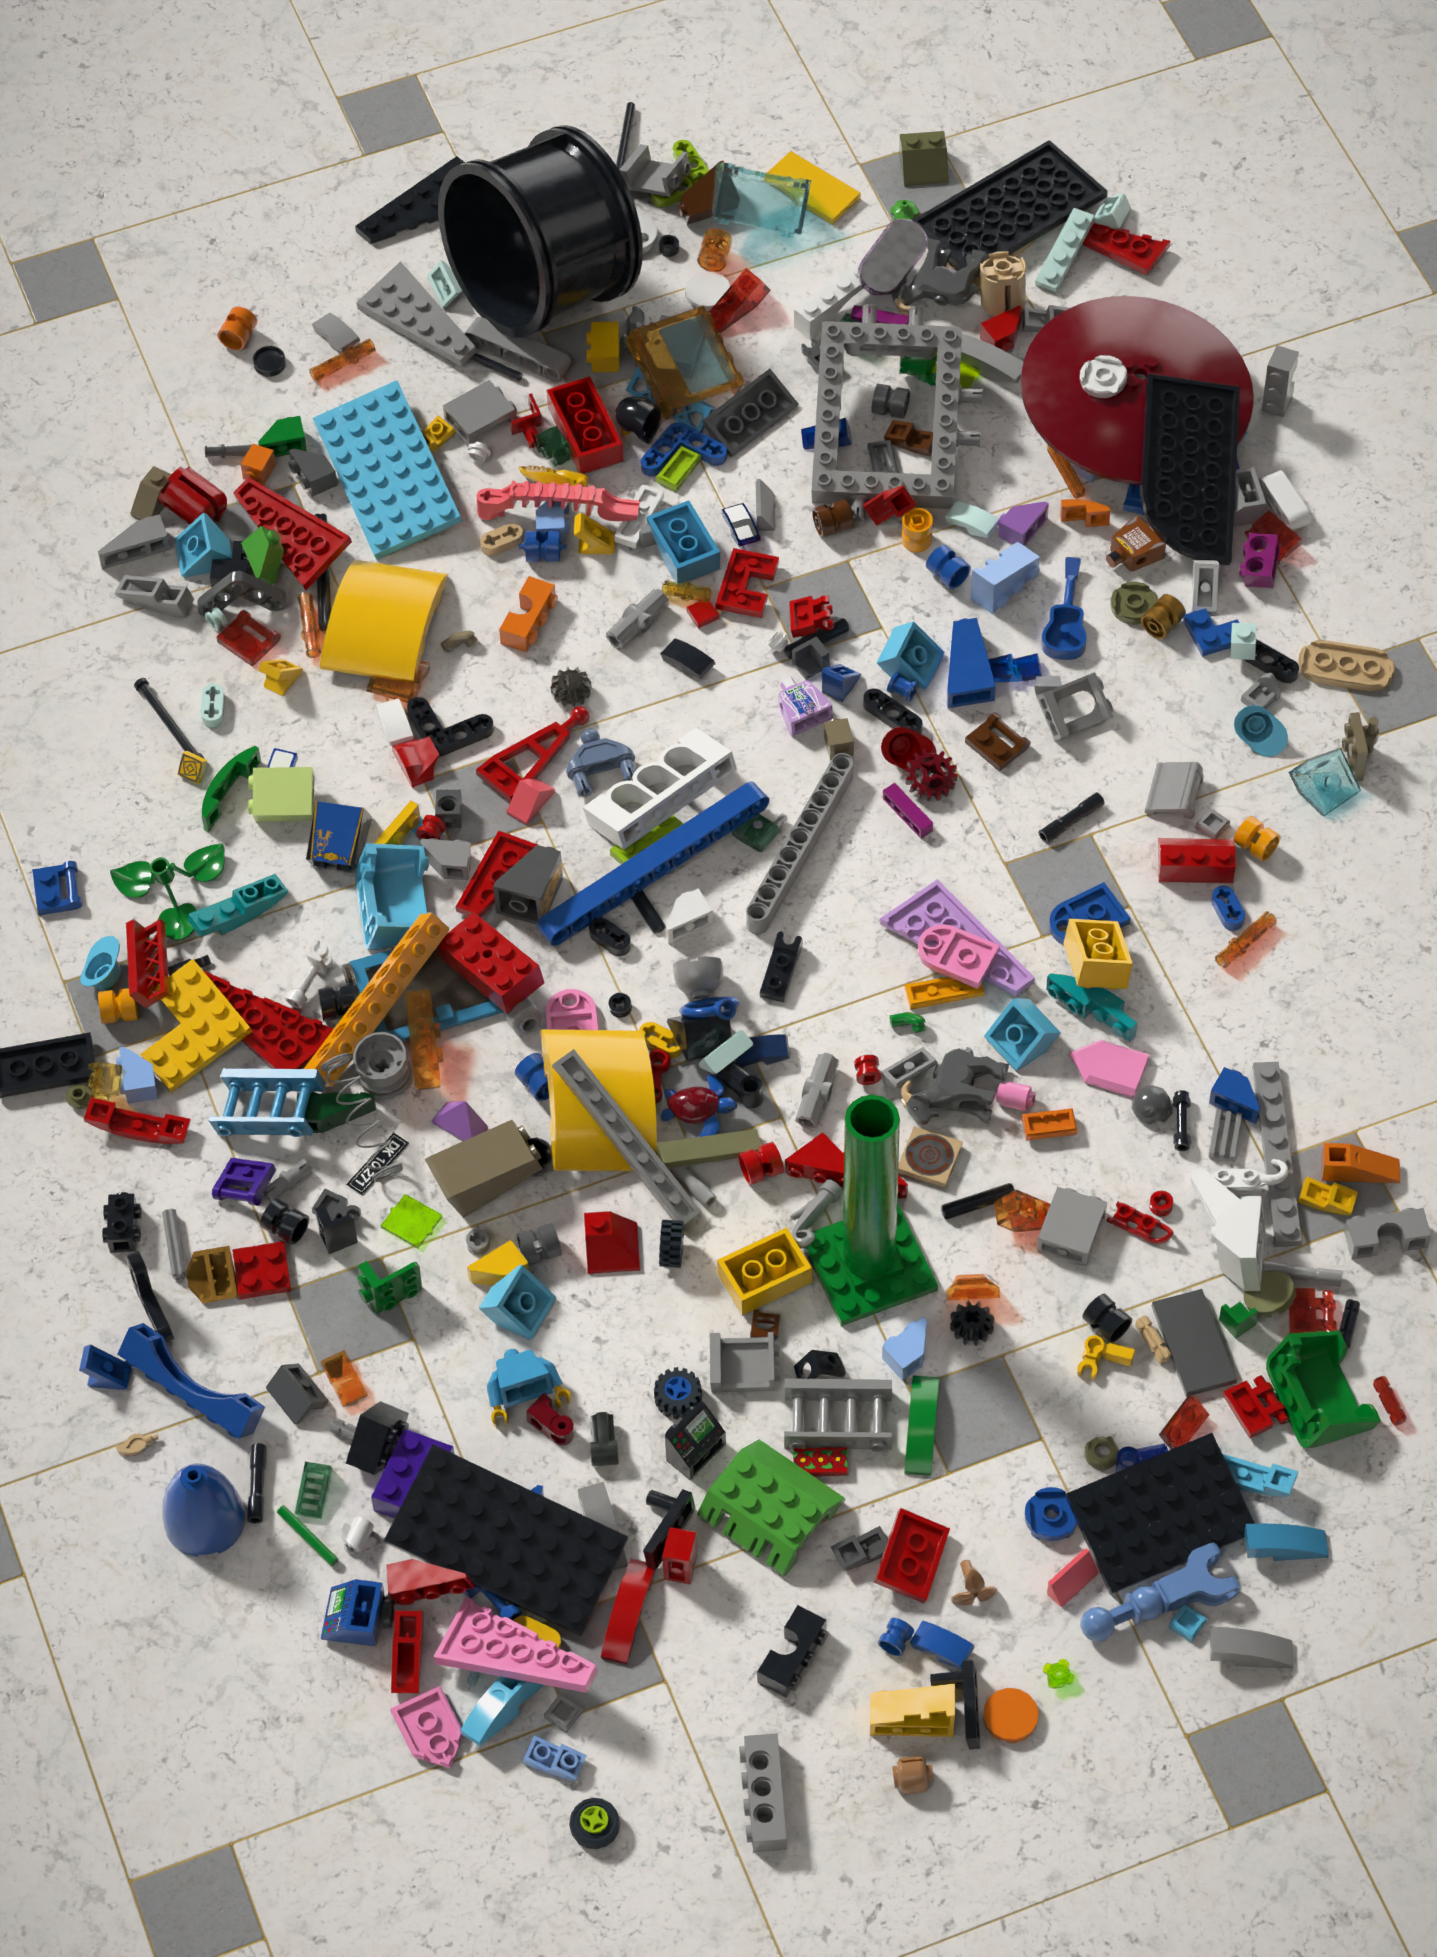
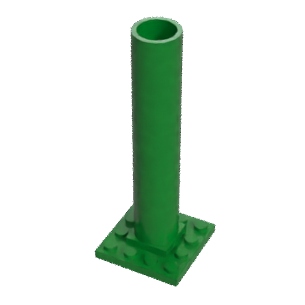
[804,1095,938,1326]

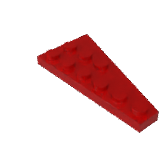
[204,971,335,1069]

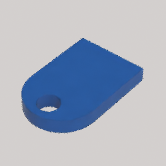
[1049,882,1131,945]

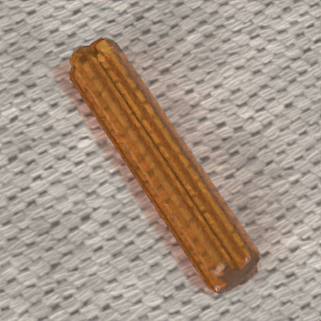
[1047,445,1085,499]

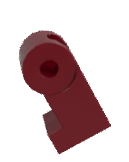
[526,1393,574,1445]

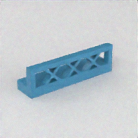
[625,366,717,433]

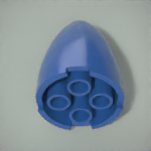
[162,1463,245,1557]

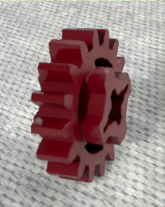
[904,748,958,801]

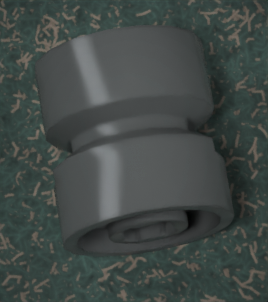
[871,383,910,419]
[517,1223,562,1265]

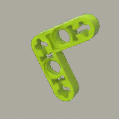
[651,140,709,207]

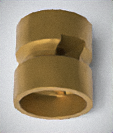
[1141,594,1186,639]

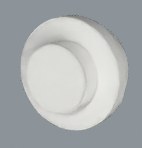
[468,442,491,462]
[766,630,789,652]

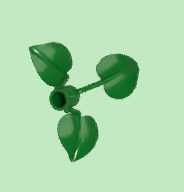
[110,843,225,941]

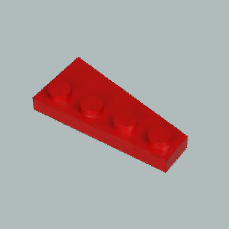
[1082,223,1171,276]

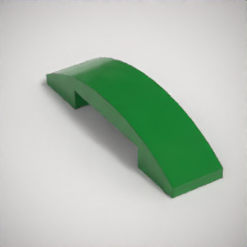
[202,746,261,832]
[904,1375,939,1476]

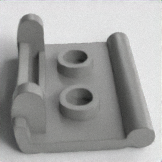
[1144,762,1204,819]

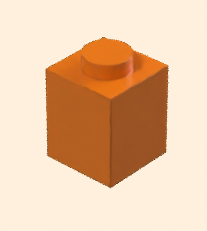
[241,444,276,485]

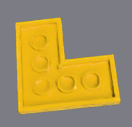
[140,959,252,1093]

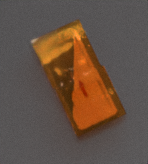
[320,1350,368,1407]

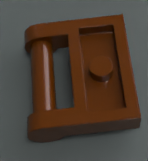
[965,712,1031,772]

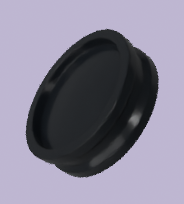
[253,346,286,377]

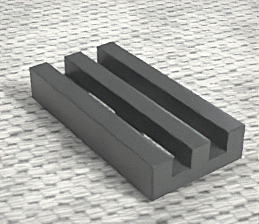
[867,440,898,473]

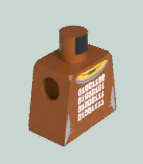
[1106,515,1166,572]

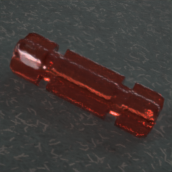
[1373,1376,1407,1426]

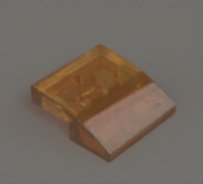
[366,661,430,703]

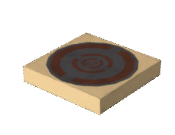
[898,1126,963,1188]

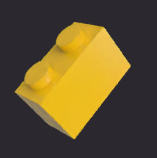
[586,321,620,373]

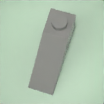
[98,514,170,569]

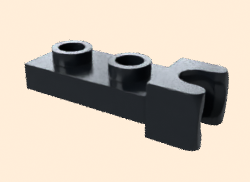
[759,931,803,1003]

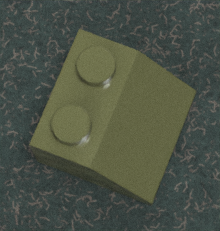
[899,131,949,186]

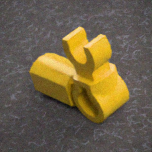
[1077,1335,1135,1380]

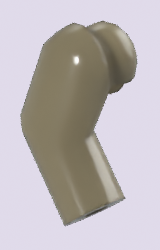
[441,630,478,653]

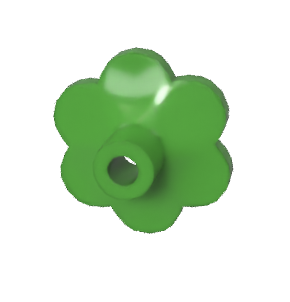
[890,200,919,221]

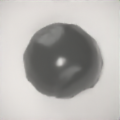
[1131,1085,1172,1124]

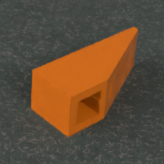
[1321,1143,1400,1183]

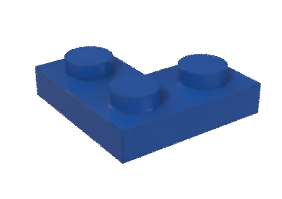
[1183,608,1239,657]

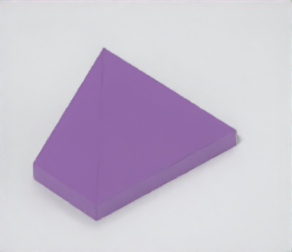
[431,1101,488,1141]

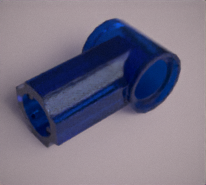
[1115,1443,1168,1472]

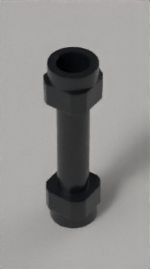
[1173,1090,1191,1151]

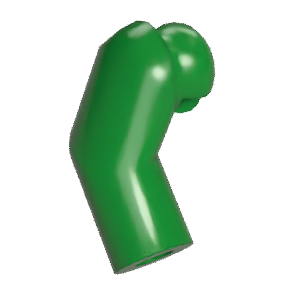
[889,1012,926,1033]

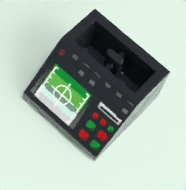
[665,1401,726,1480]

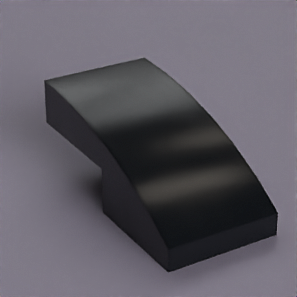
[660,638,716,679]

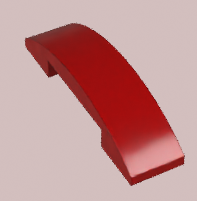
[84,1097,191,1144]
[601,1559,656,1665]

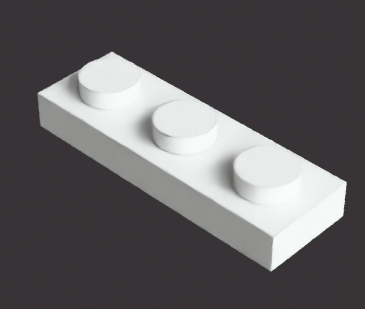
[614,484,664,549]

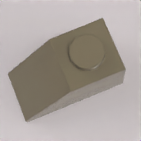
[130,466,171,520]

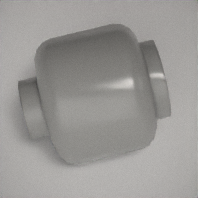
[505,998,542,1035]

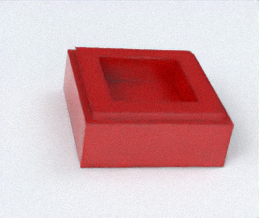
[686,598,719,628]

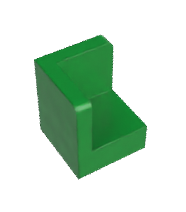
[1219,1302,1259,1339]

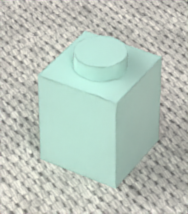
[1231,623,1256,660]

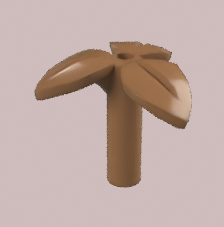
[951,1560,997,1605]

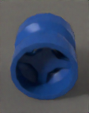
[878,1618,914,1656]

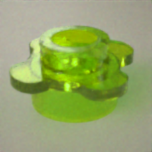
[1043,1659,1074,1689]

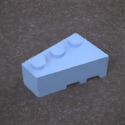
[971,542,1040,614]

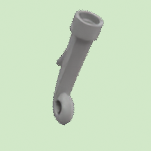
[790,1180,843,1249]

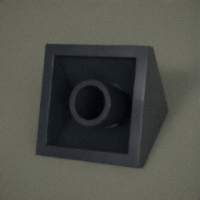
[667,1011,732,1061]

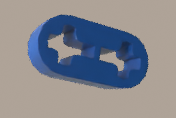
[1211,886,1245,931]

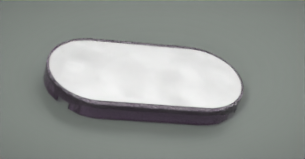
[858,219,927,296]

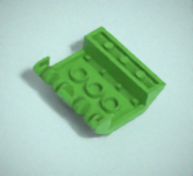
[697,1439,846,1576]

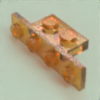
[405,989,444,1090]

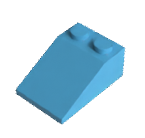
[646,500,720,586]

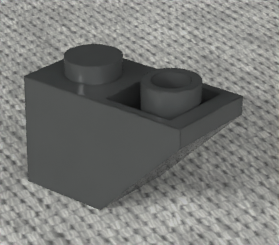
[288,449,337,497]

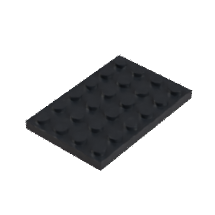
[1065,1433,1255,1595]

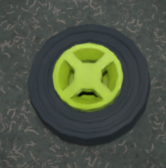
[569,1798,620,1849]

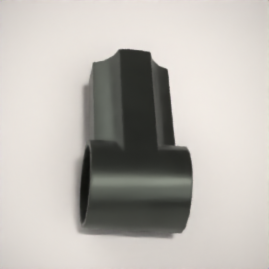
[590,1412,619,1466]

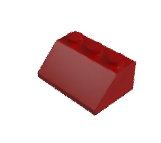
[1158,838,1236,883]

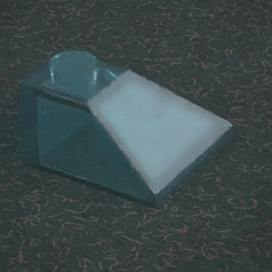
[1289,748,1361,816]

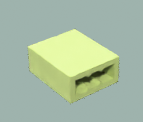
[248,767,315,822]

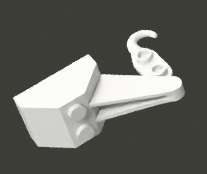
[1191,1159,1288,1291]

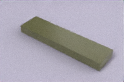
[656,1129,762,1168]

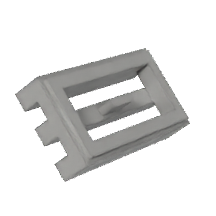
[1208,1109,1242,1162]

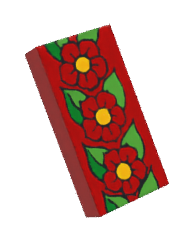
[793,1447,848,1477]

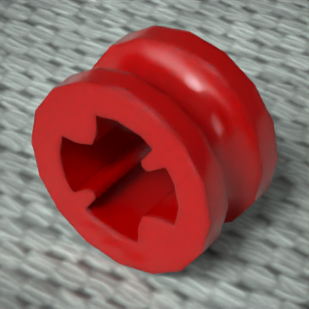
[1149,1190,1173,1217]

